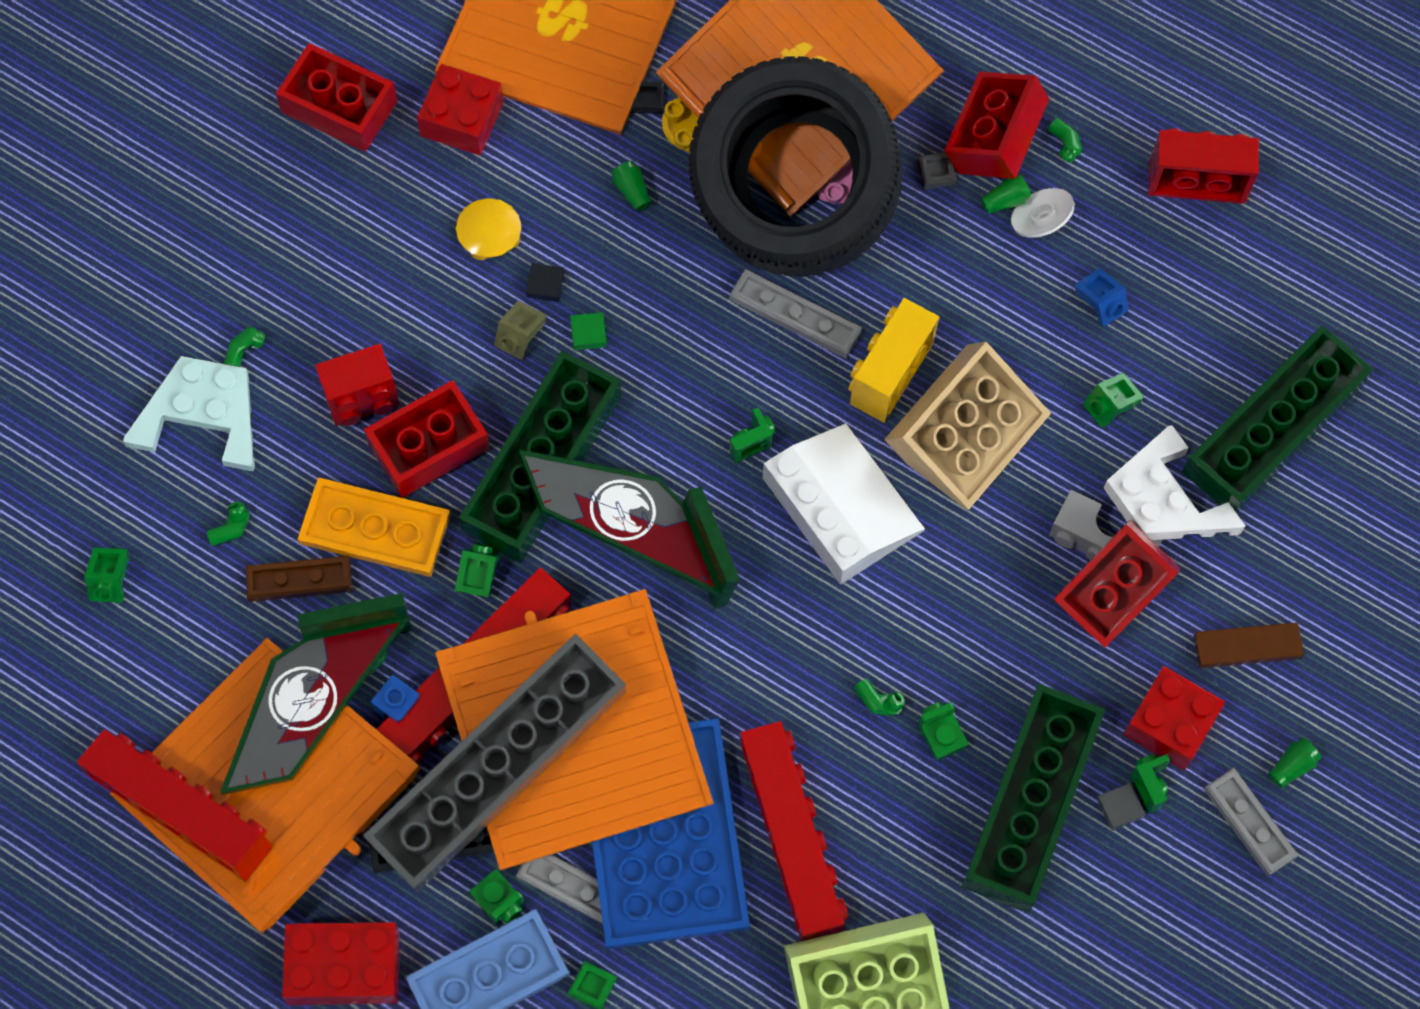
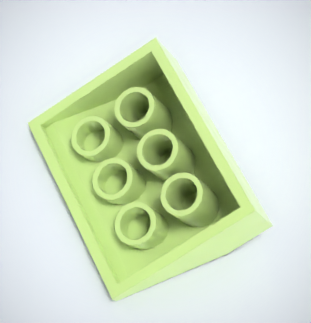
[784,913,949,1009]

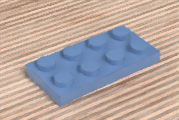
[405,909,570,1009]

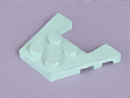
[123,356,255,472]

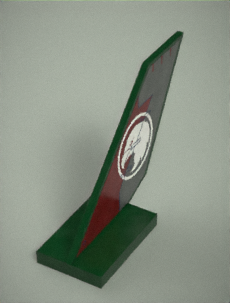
[518,450,740,609]
[220,593,412,795]

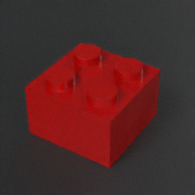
[417,64,504,156]
[315,343,400,426]
[1123,666,1225,771]

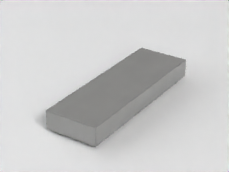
[1204,768,1299,877]
[516,855,603,924]

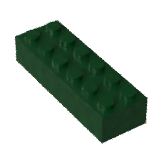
[1182,325,1374,513]
[459,350,622,563]
[961,683,1105,914]

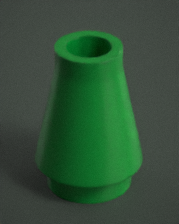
[611,161,652,212]
[980,174,1032,215]
[1268,737,1322,789]

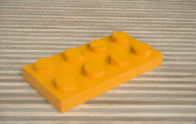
[297,477,451,577]

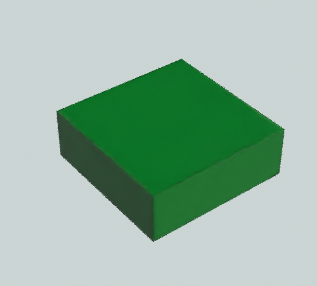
[570,312,607,351]
[568,961,617,1009]

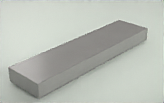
[729,269,862,359]

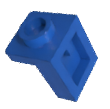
[1074,268,1129,326]
[371,674,420,723]

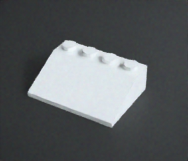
[763,424,925,585]

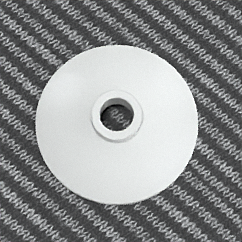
[1011,188,1075,238]

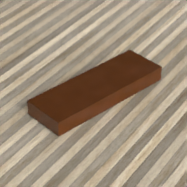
[245,556,353,602]
[1193,622,1304,669]

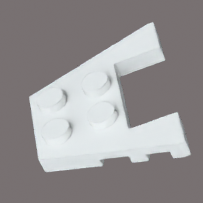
[1104,425,1245,540]

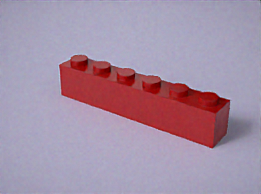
[739,721,848,941]
[76,729,273,882]

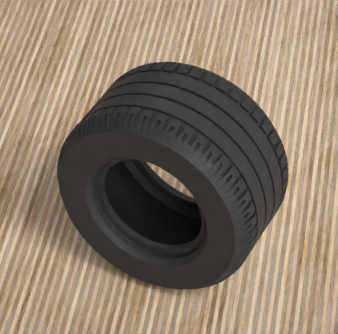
[688,56,902,277]

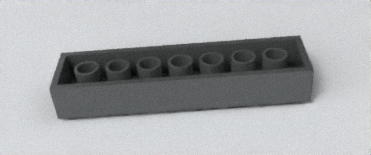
[363,633,626,893]

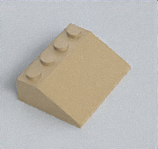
[884,342,1051,510]

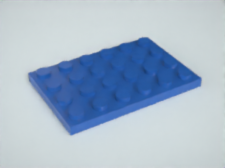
[592,718,750,950]

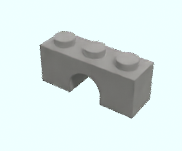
[1049,490,1162,560]

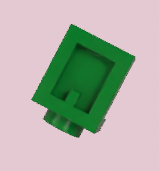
[1083,372,1144,428]
[729,407,775,464]
[455,543,501,597]
[84,548,129,603]
[918,702,969,762]
[1130,754,1170,814]
[468,868,525,926]

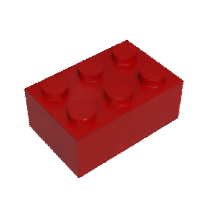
[276,43,398,152]
[944,72,1049,179]
[1148,128,1259,204]
[364,380,490,498]
[1054,520,1181,648]
[282,922,400,1005]

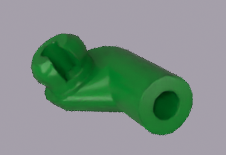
[1048,118,1082,163]
[223,327,265,367]
[206,501,250,547]
[854,678,905,716]

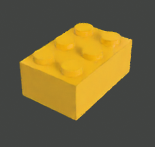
[848,298,940,423]

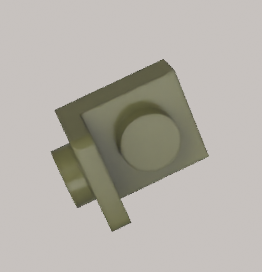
[494,300,547,359]

